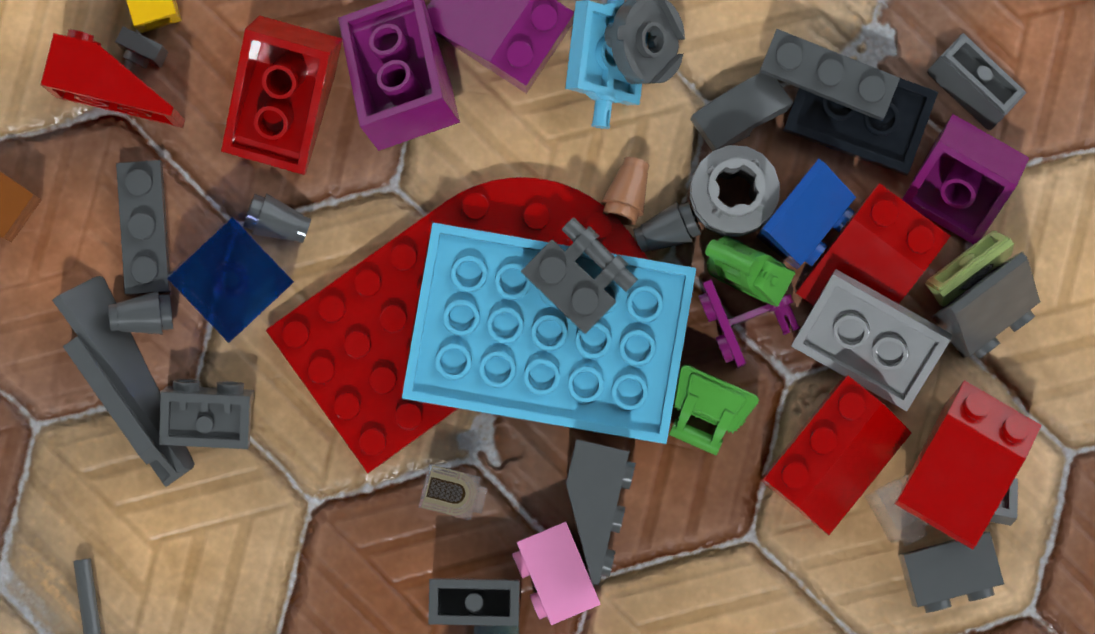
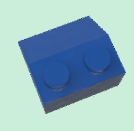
[756,159,856,269]

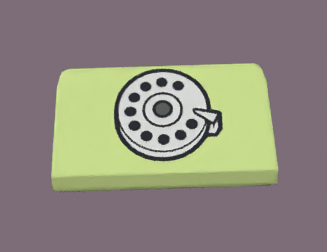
[925,231,1014,307]

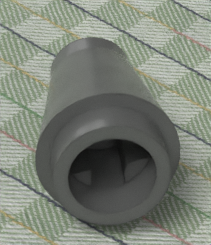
[243,193,311,243]
[633,201,702,253]
[108,291,173,335]

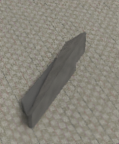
[52,276,194,487]

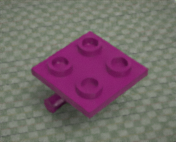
[699,280,800,368]

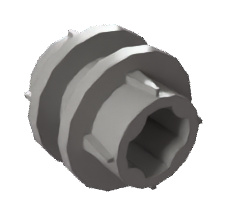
[689,145,780,237]

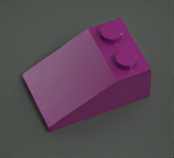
[338,0,460,151]
[426,0,574,94]

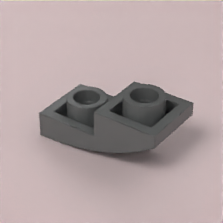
[690,73,793,151]

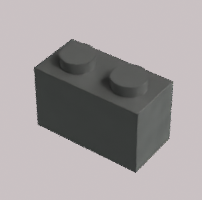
[898,532,1004,613]
[428,578,520,626]

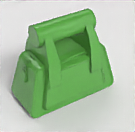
[705,236,796,307]
[669,364,759,456]

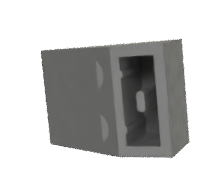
[566,439,636,585]

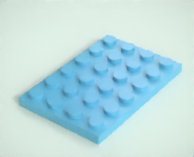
[402,223,696,444]

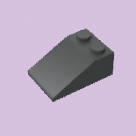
[931,252,1040,359]

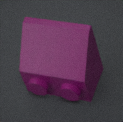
[902,114,1029,244]

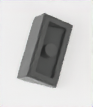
[927,33,1027,130]

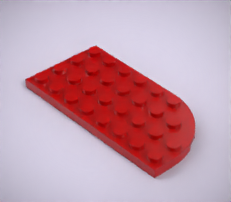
[266,177,649,474]

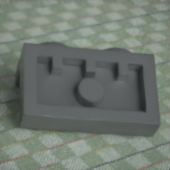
[159,379,254,449]

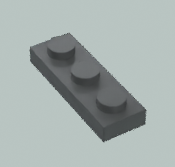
[759,29,900,121]
[116,160,171,296]

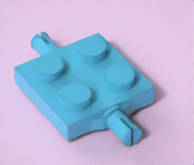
[565,0,648,129]

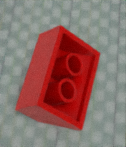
[760,375,912,536]

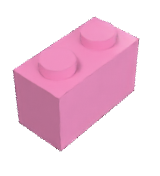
[512,522,601,625]

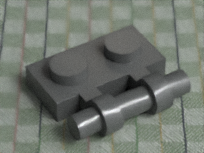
[521,217,638,334]

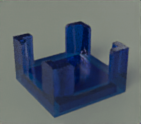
[167,215,294,343]

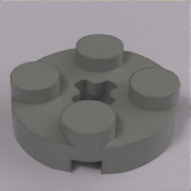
[605,0,685,84]

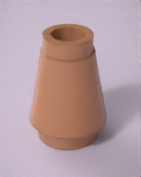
[601,157,649,225]

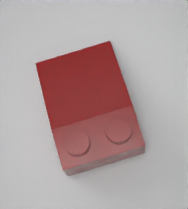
[221,15,343,175]
[40,29,185,128]
[795,183,951,306]
[894,380,1042,550]

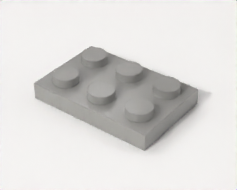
[791,269,952,411]

